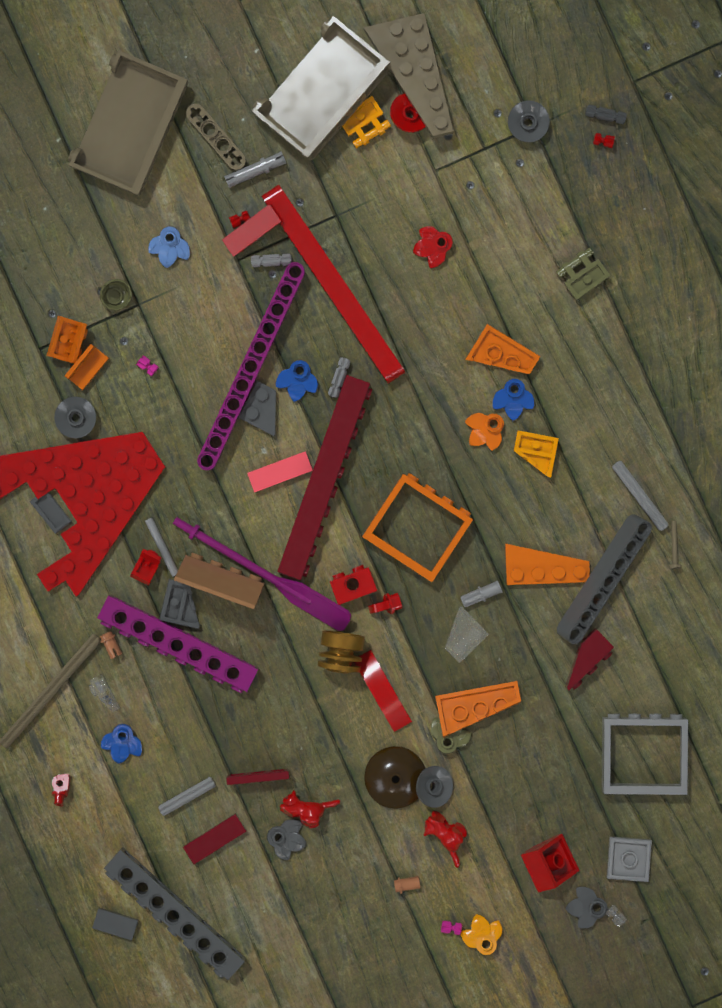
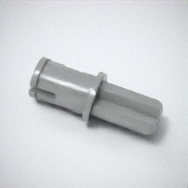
[461,581,503,607]

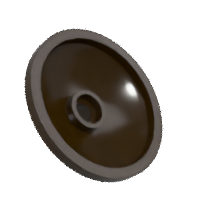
[364,746,425,809]

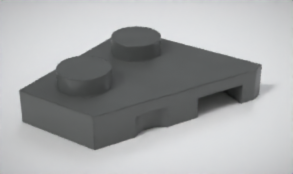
[159,579,199,629]

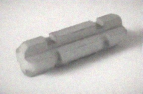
[251,254,292,267]
[328,357,350,398]

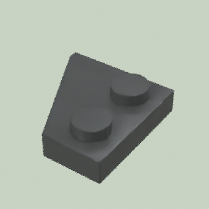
[238,381,276,436]

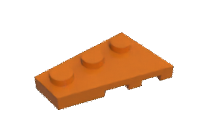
[465,324,540,374]

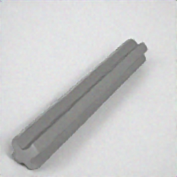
[612,461,669,531]

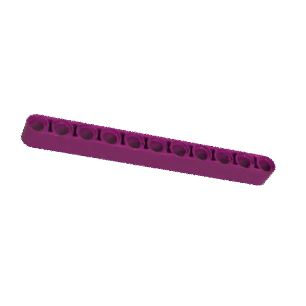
[197,262,305,471]

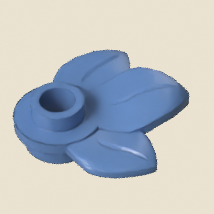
[148,226,190,268]

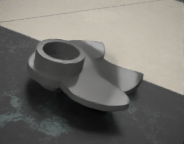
[267,819,307,860]
[565,887,607,928]

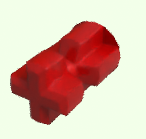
[593,133,615,148]
[229,211,250,228]

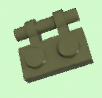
[556,247,610,300]

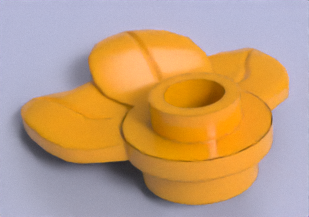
[461,914,502,955]

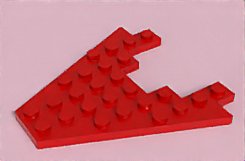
[0,432,166,597]

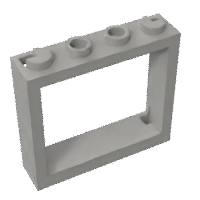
[602,713,688,795]

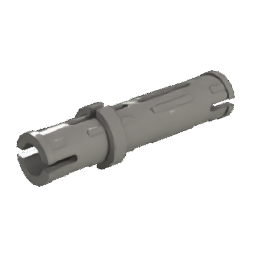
[224,151,287,188]

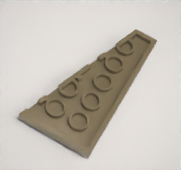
[364,13,454,138]

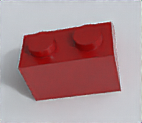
[521,833,580,893]

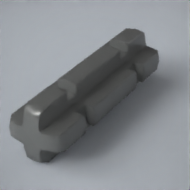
[585,105,627,124]

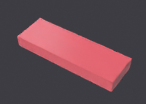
[247,451,313,493]

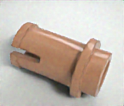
[100,631,122,659]
[394,876,421,894]

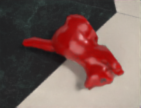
[280,790,340,828]
[423,810,467,868]

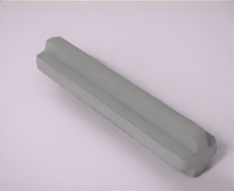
[158,777,216,816]

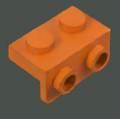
[46,316,88,364]

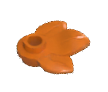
[465,413,504,451]

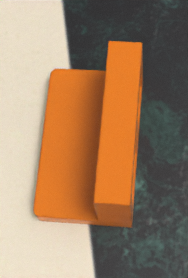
[65,344,110,390]

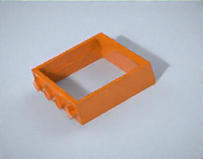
[362,473,473,582]

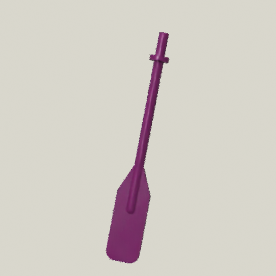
[173,517,352,631]

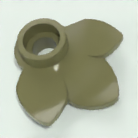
[431,717,471,754]

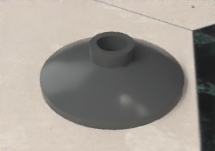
[508,101,550,143]
[54,397,96,438]
[416,766,453,808]

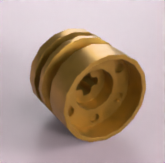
[317,630,365,674]

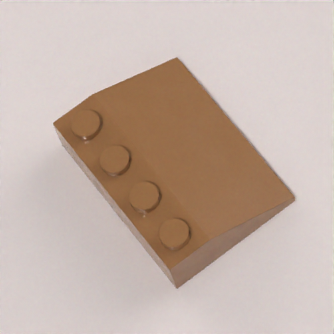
[174,553,265,609]

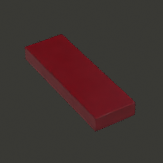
[226,768,290,785]
[183,813,247,865]

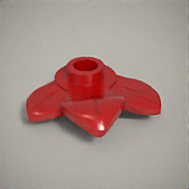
[413,226,453,268]

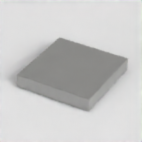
[606,836,652,882]

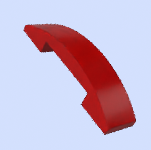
[354,650,412,732]

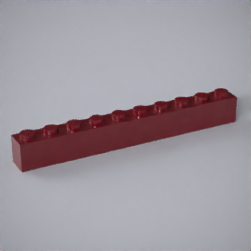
[277,375,372,580]

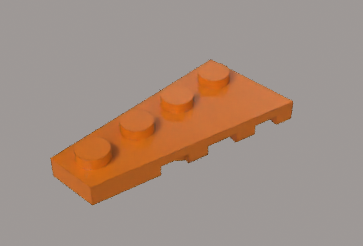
[505,544,590,585]
[435,681,521,738]

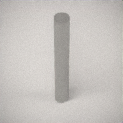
[145,518,178,577]

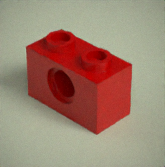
[330,565,377,605]

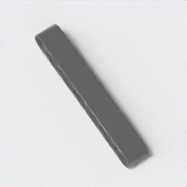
[557,514,652,644]

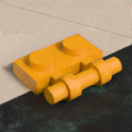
[342,96,391,149]

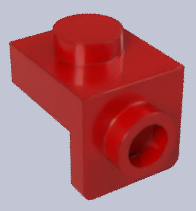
[130,549,162,586]

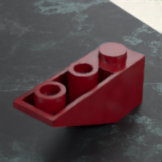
[565,628,614,690]

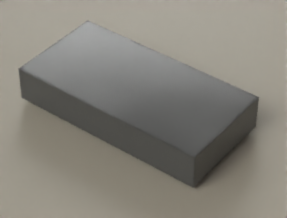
[29,493,72,534]
[92,907,139,940]

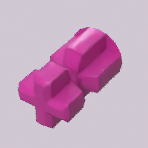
[136,355,159,376]
[441,920,462,935]

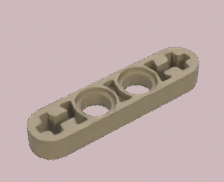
[186,104,246,171]

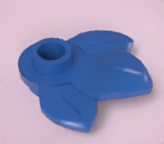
[276,360,318,402]
[492,379,534,420]
[101,724,142,764]

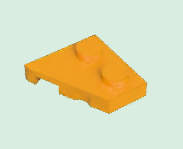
[513,430,559,478]

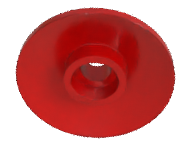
[390,93,426,133]

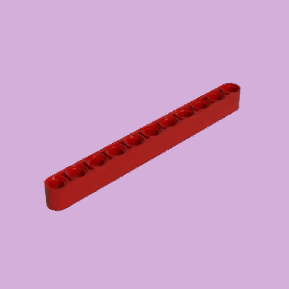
[261,184,405,384]

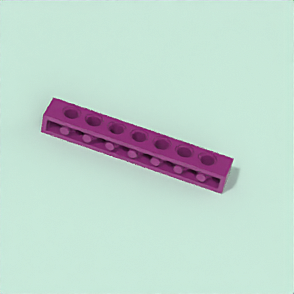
[97,595,259,693]

